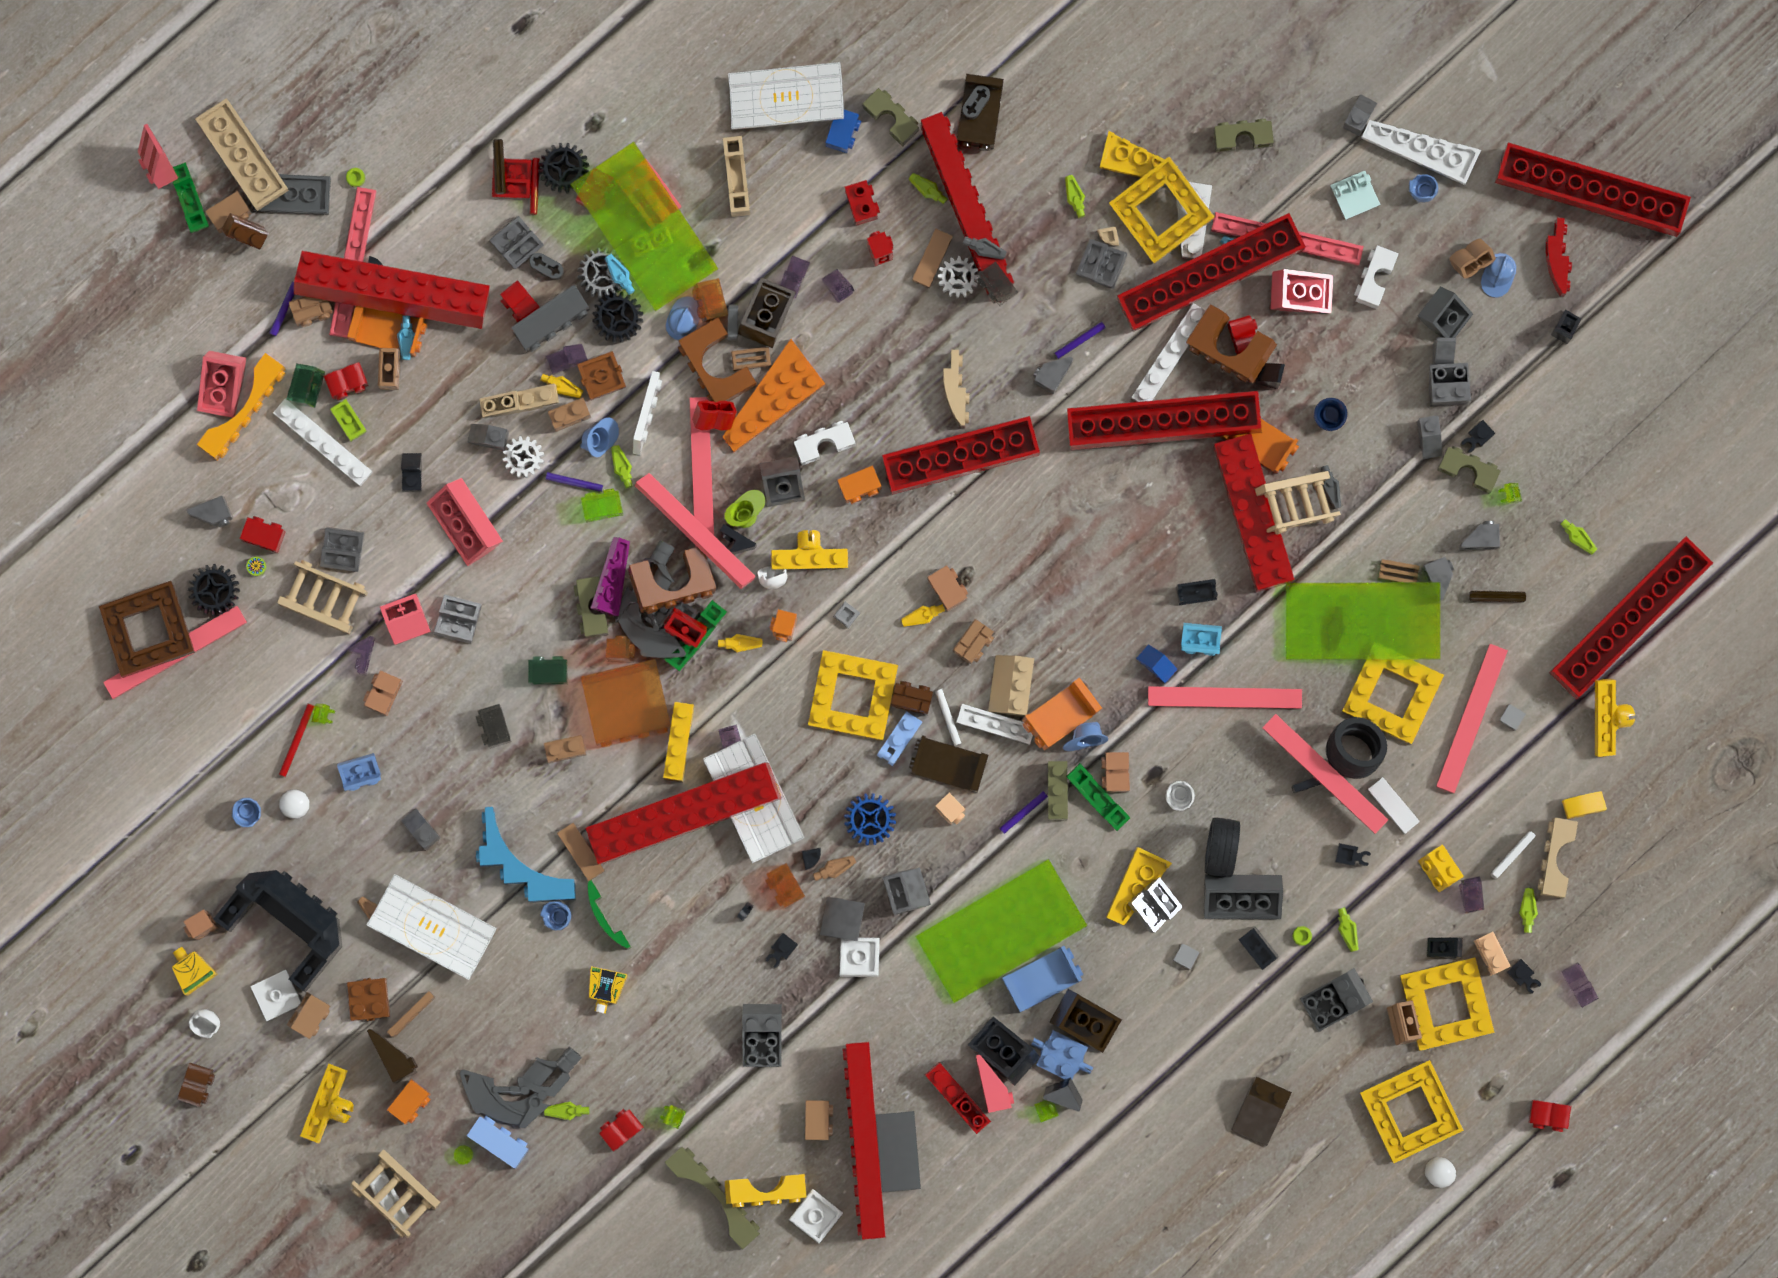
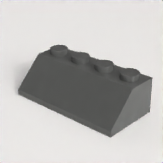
[511,285,590,352]
[1204,874,1283,919]

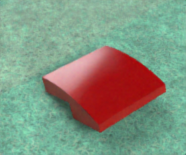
[492,158,532,198]

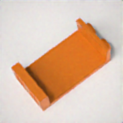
[347,306,427,357]
[1220,419,1299,474]
[1022,677,1102,751]

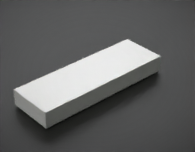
[1368,777,1420,834]
[1490,831,1536,879]
[370,1171,409,1229]

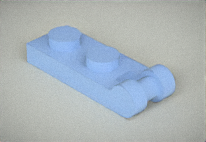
[877,711,922,766]

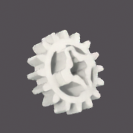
[938,256,979,298]
[503,436,545,478]

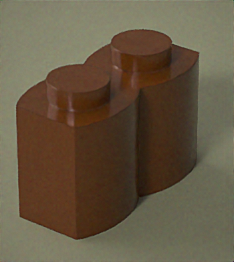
[177,1063,215,1107]

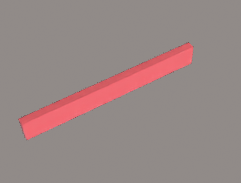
[329,187,377,339]
[1211,212,1364,266]
[690,397,714,548]
[635,473,755,589]
[103,606,247,699]
[1436,644,1508,794]
[1148,686,1302,709]
[1262,714,1388,834]

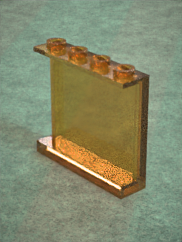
[581,659,671,748]

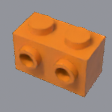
[837,465,882,504]
[770,609,797,642]
[387,1079,431,1125]

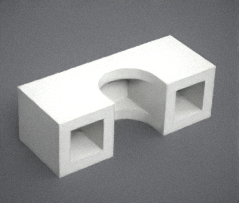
[1354,245,1399,309]
[794,421,856,466]

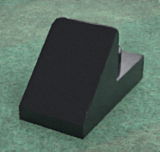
[401,453,422,492]
[720,524,757,555]
[1427,937,1463,958]

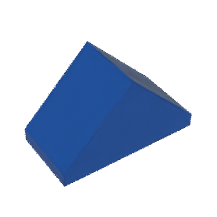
[1136,644,1177,684]

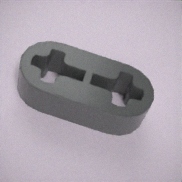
[963,85,990,120]
[530,253,564,280]
[728,305,738,341]

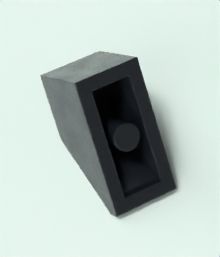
[1256,363,1285,389]

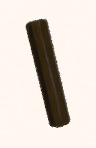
[493,139,506,195]
[1469,591,1526,602]

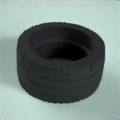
[1326,717,1388,779]
[1204,818,1240,877]

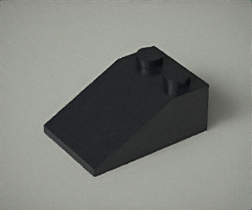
[968,1016,1040,1086]

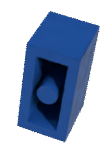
[826,110,861,153]

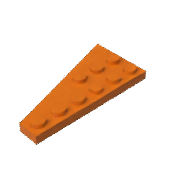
[722,339,825,452]

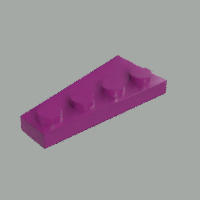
[591,537,630,616]

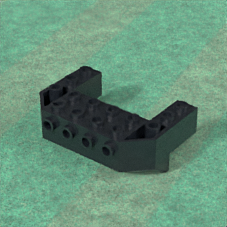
[213,870,342,992]

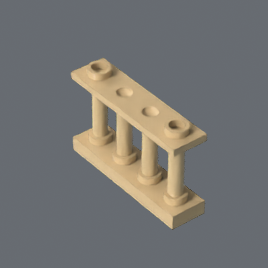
[1255,471,1341,534]
[277,560,368,635]
[351,1149,440,1239]

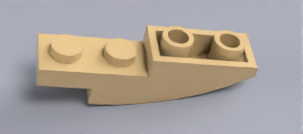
[943,350,969,429]
[479,384,559,418]

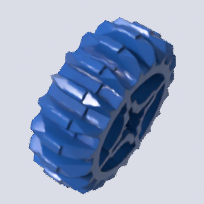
[844,793,896,845]

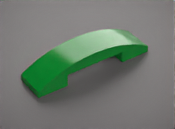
[173,162,209,233]
[664,600,727,672]
[1066,763,1130,831]
[588,880,632,949]

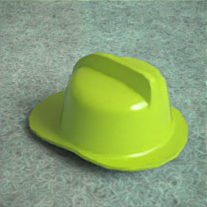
[725,490,765,529]

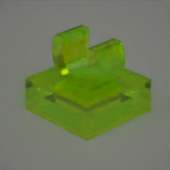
[1498,483,1522,503]
[311,703,336,724]
[1034,1100,1059,1122]
[660,1105,686,1129]

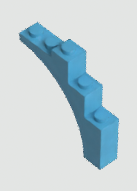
[476,807,576,902]

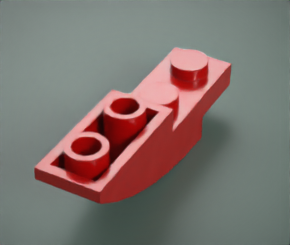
[1545,217,1572,297]
[924,1062,991,1134]

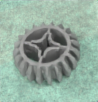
[578,247,629,299]

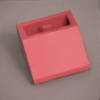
[380,594,431,645]

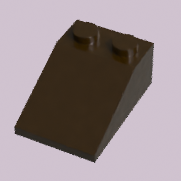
[738,278,796,348]
[1049,989,1122,1053]
[367,1029,418,1083]
[1231,1076,1292,1146]

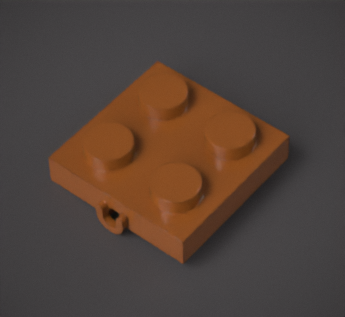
[577,351,626,401]
[347,978,390,1021]

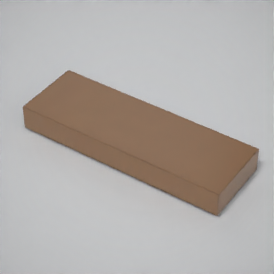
[912,229,953,288]
[557,823,605,881]
[387,991,435,1037]

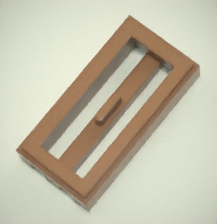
[731,347,771,371]
[1378,559,1420,585]

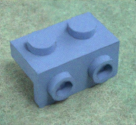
[337,753,381,791]

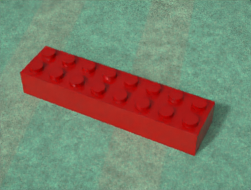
[882,416,1040,495]
[1213,433,1295,593]

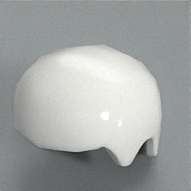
[757,566,788,589]
[1166,781,1195,811]
[279,790,309,819]
[189,1009,220,1038]
[1425,1157,1456,1188]

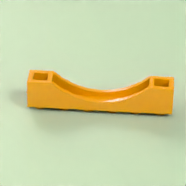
[197,353,286,461]

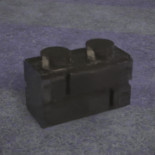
[475,704,512,749]

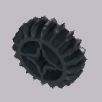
[538,143,590,194]
[592,292,644,343]
[188,564,240,616]

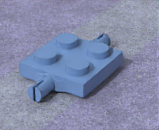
[1031,1030,1093,1079]

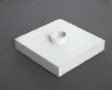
[840,938,880,977]
[250,970,301,1022]
[789,1189,843,1244]

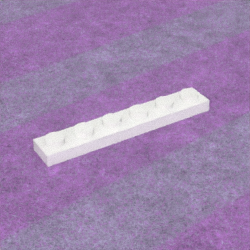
[1131,303,1206,402]
[273,398,373,487]

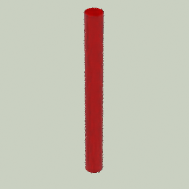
[279,703,315,777]

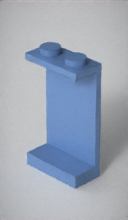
[1002,946,1083,1013]

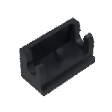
[1176,579,1218,606]
[1238,926,1279,970]

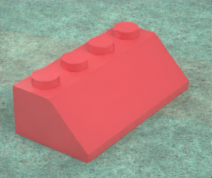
[426,478,503,566]

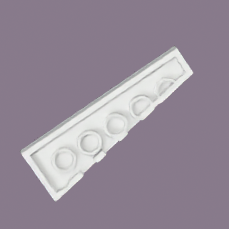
[1361,120,1481,185]

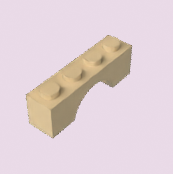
[723,136,750,217]
[1538,818,1578,899]

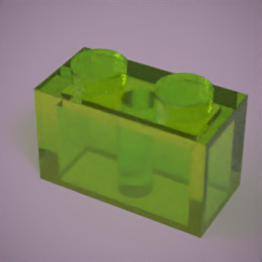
[581,488,624,523]

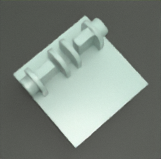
[1330,171,1380,219]

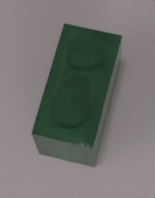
[286,363,325,408]
[528,656,568,685]

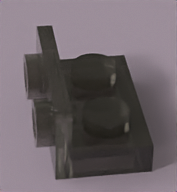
[976,262,1018,307]

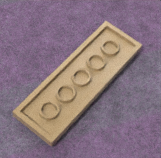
[195,98,289,211]

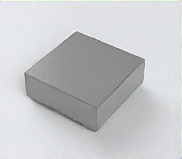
[833,601,860,628]
[1499,704,1526,731]
[1173,943,1199,969]

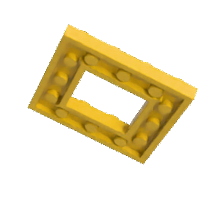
[1109,157,1215,264]
[1342,642,1444,744]
[808,650,898,741]
[1400,957,1495,1051]
[1360,1060,1464,1164]

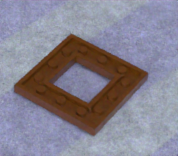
[99,581,195,678]

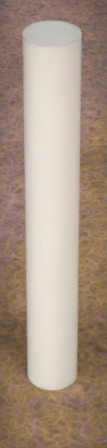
[935,689,961,746]

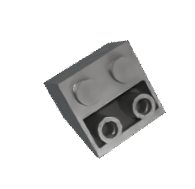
[1429,363,1471,406]
[883,868,931,916]

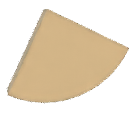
[1097,227,1119,246]

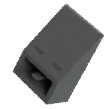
[1300,968,1373,1032]
[742,1004,782,1067]

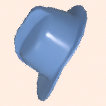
[1481,253,1517,298]
[666,296,702,340]
[580,418,619,457]
[1063,722,1108,751]

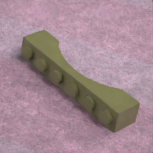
[665,1147,760,1250]

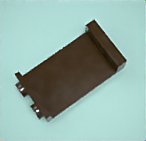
[957,74,1004,151]
[909,735,989,793]

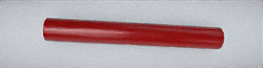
[530,158,540,215]

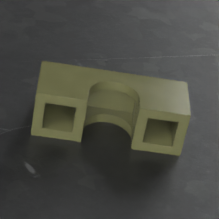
[862,88,919,147]
[1213,119,1274,152]
[1437,446,1501,494]
[574,576,609,639]
[1047,761,1068,821]

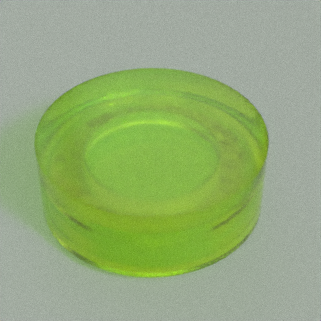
[454,1145,474,1165]

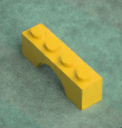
[663,702,694,782]
[725,1174,806,1207]

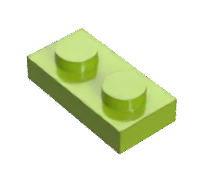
[330,399,367,442]

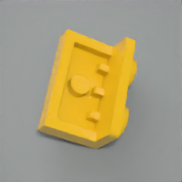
[1418,844,1464,892]

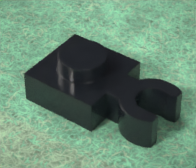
[1461,420,1496,453]
[1335,843,1371,866]
[765,933,798,968]
[1507,959,1541,994]

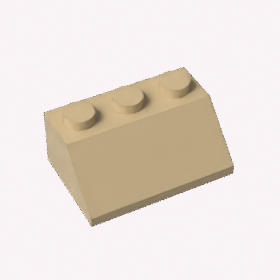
[988,655,1034,717]

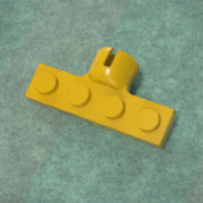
[771,530,848,570]
[1595,679,1635,757]
[300,1063,354,1143]

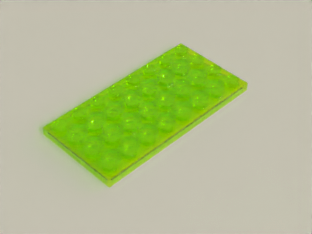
[570,141,718,311]
[1286,582,1441,660]
[915,859,1088,1003]

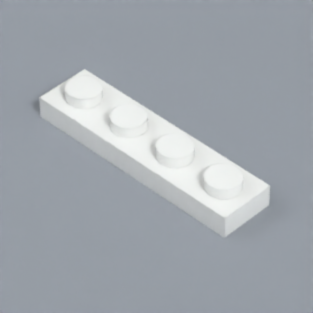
[956,704,1033,745]

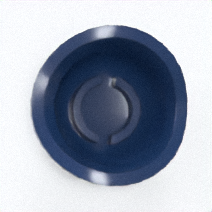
[1314,398,1348,431]

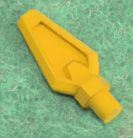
[540,374,583,398]
[901,604,945,627]
[718,634,762,653]

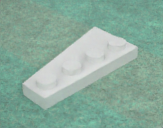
[1176,182,1212,259]
[633,371,662,455]

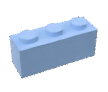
[467,1116,529,1169]

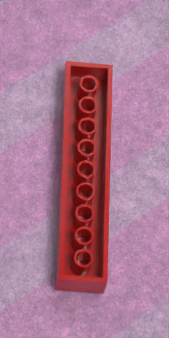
[920,112,1014,301]
[1495,142,1691,237]
[1117,213,1306,332]
[294,251,490,329]
[1067,391,1262,450]
[1549,536,1713,700]
[585,762,781,864]
[842,1042,886,1240]

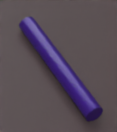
[269,281,295,336]
[1054,322,1106,359]
[546,472,603,492]
[999,791,1048,834]

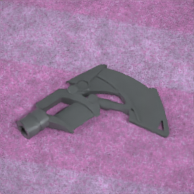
[614,540,686,658]
[460,1046,582,1128]

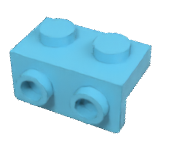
[1181,623,1222,656]

